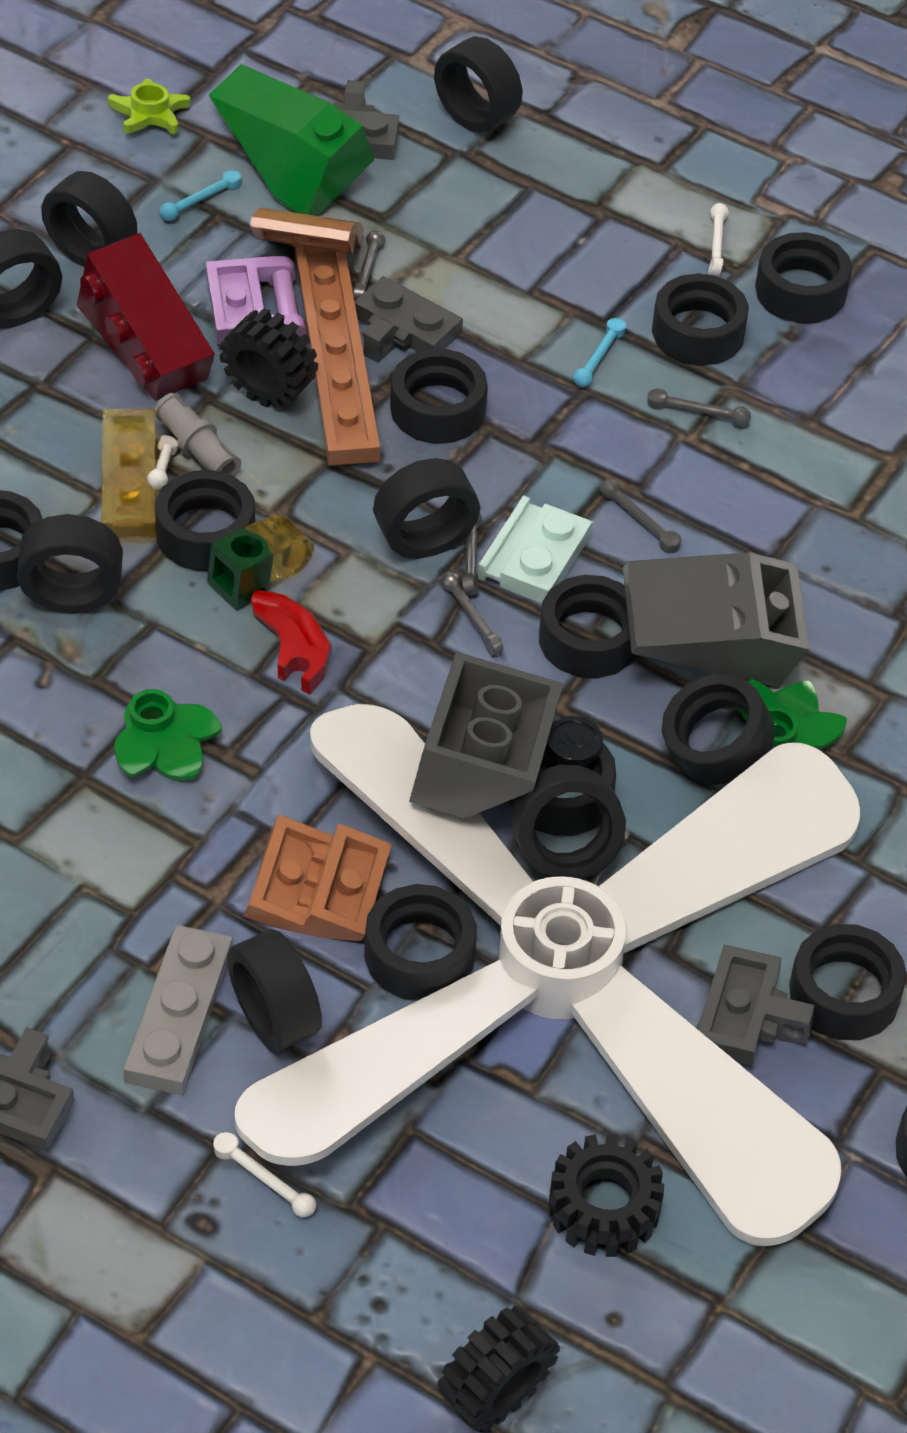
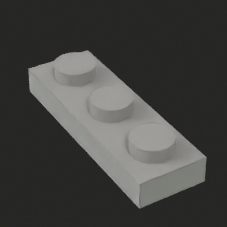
[124,925,233,1096]

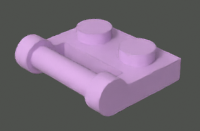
[206,256,307,345]

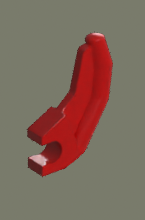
[250,590,332,695]

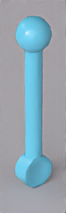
[159,170,241,222]
[573,318,626,388]

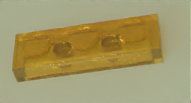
[101,408,156,538]

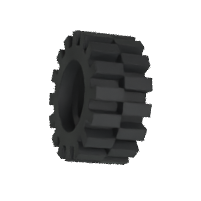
[219,309,318,409]
[548,1134,664,1257]
[437,1306,560,1431]

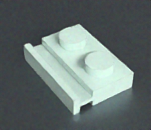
[478,495,593,603]

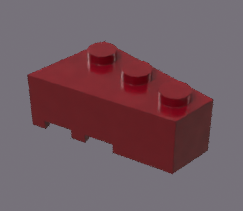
[76,232,215,401]

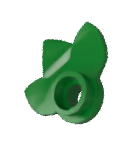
[738,679,847,750]
[115,689,222,781]

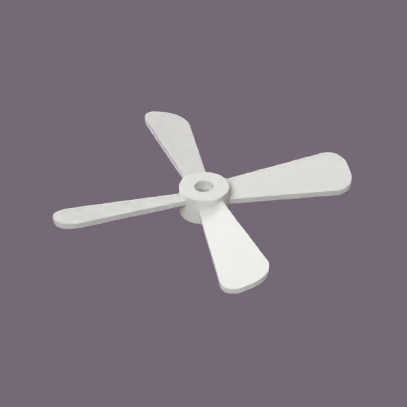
[235,704,860,1246]

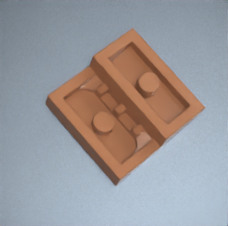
[250,207,364,254]
[243,814,392,941]

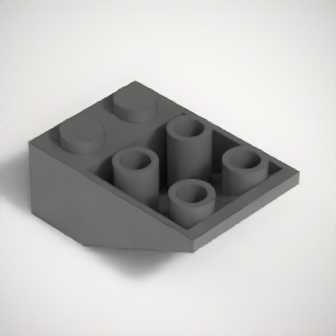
[623,552,810,688]

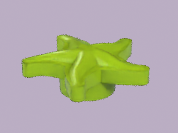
[108,79,190,134]

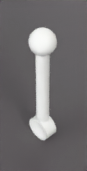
[708,203,729,277]
[147,435,179,490]
[213,1132,316,1218]

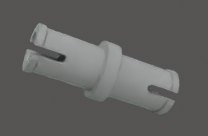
[154,392,241,476]

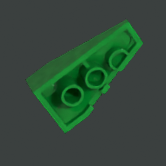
[209,64,374,216]

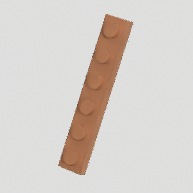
[294,245,380,466]

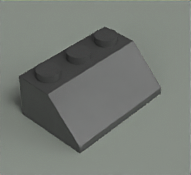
[409,652,563,818]

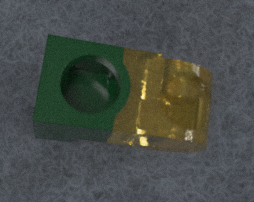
[207,514,314,610]

